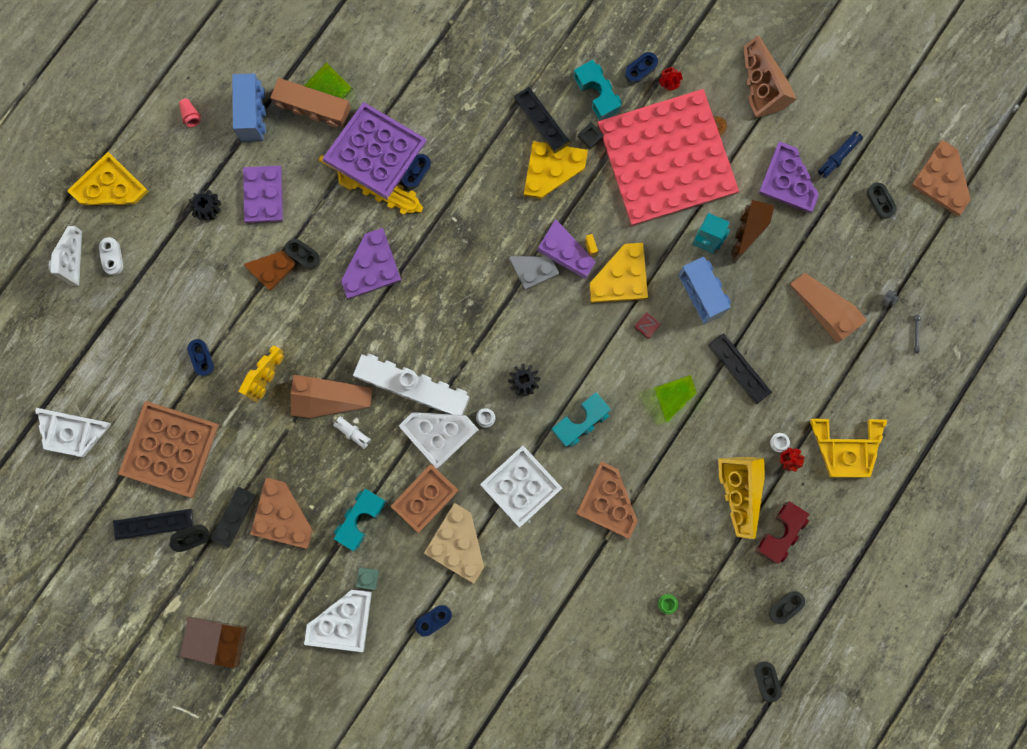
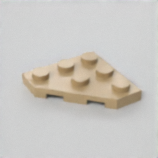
[424,503,484,584]

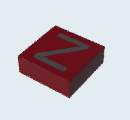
[634,312,661,339]

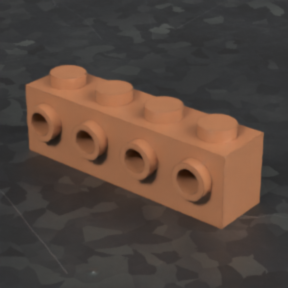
[271,78,351,128]

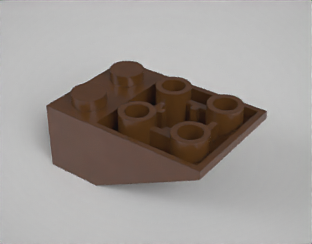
[731,200,775,264]

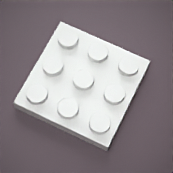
[480,446,562,528]

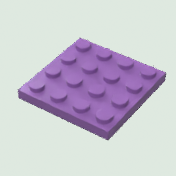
[323,102,427,199]

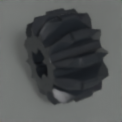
[188,189,222,222]
[508,364,540,397]

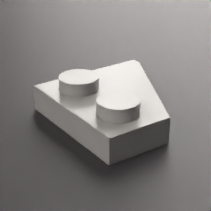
[509,256,559,291]

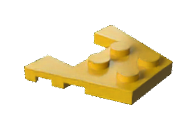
[810,419,887,478]

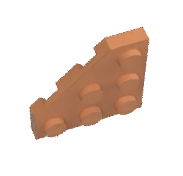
[911,140,971,217]
[576,461,638,539]
[250,478,313,549]

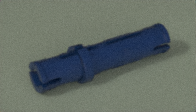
[818,131,863,178]

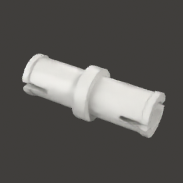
[333,416,371,449]

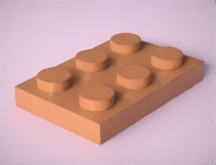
[390,464,459,533]

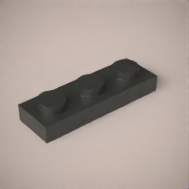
[211,486,257,548]

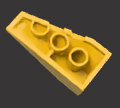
[718,457,765,539]

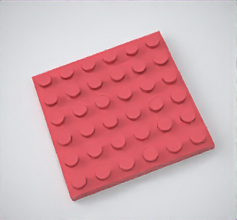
[597,89,739,227]

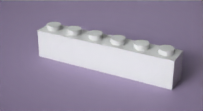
[353,354,470,415]

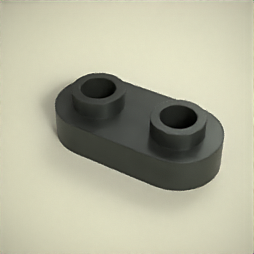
[867,182,896,219]
[285,239,320,269]
[170,525,209,552]
[769,591,805,624]
[754,661,782,702]

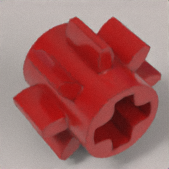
[659,67,683,91]
[779,447,805,472]

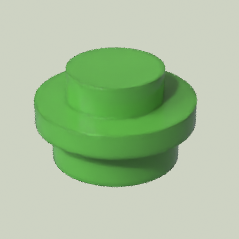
[658,594,678,614]

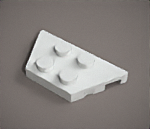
[35,408,111,457]

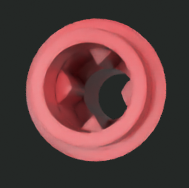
[179,99,201,127]

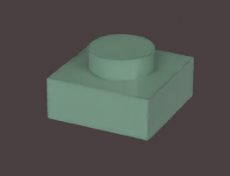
[356,567,379,590]

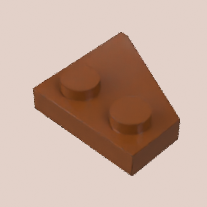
[244,250,297,291]

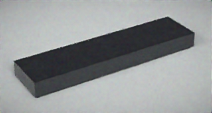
[514,87,570,154]
[708,333,772,405]
[113,509,194,540]

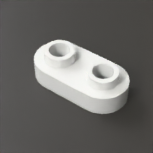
[99,237,123,276]

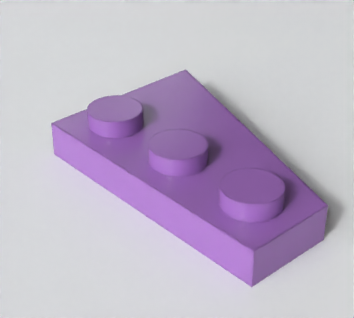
[537,219,595,279]

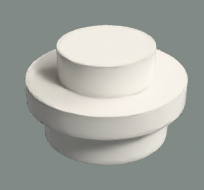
[398,370,418,390]
[476,408,495,428]
[770,433,790,452]

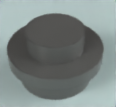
[881,290,899,308]

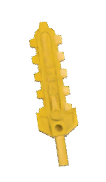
[319,155,424,215]

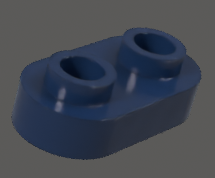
[625,52,658,84]
[402,154,431,189]
[187,339,215,377]
[415,605,452,637]

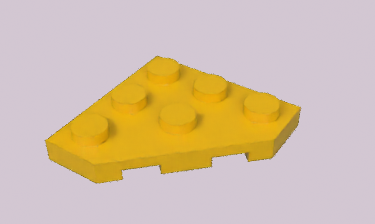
[524,141,588,199]
[67,152,149,205]
[589,243,648,303]
[238,345,284,402]

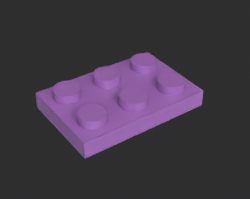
[243,166,283,224]

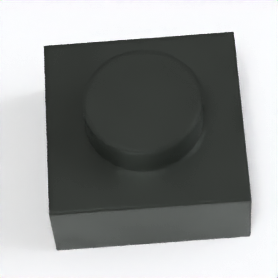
[577,122,604,150]

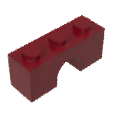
[755,501,810,564]

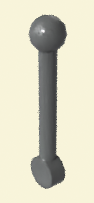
[913,315,921,353]

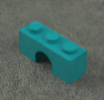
[573,60,622,121]
[692,213,730,254]
[551,392,611,448]
[334,488,387,552]

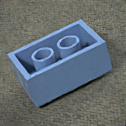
[232,73,266,142]
[678,256,731,325]

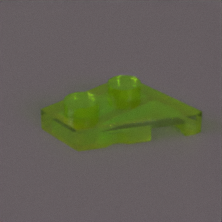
[304,62,353,99]
[654,375,697,422]

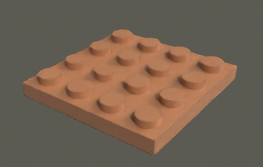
[118,401,219,498]

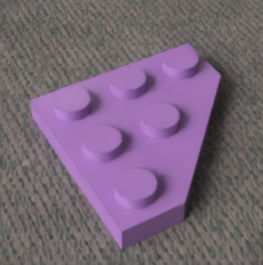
[758,141,819,214]
[341,228,401,300]

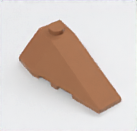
[744,35,797,117]
[789,273,867,343]
[291,375,373,418]

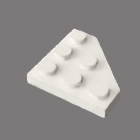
[49,226,82,286]
[399,412,479,469]
[304,590,372,652]

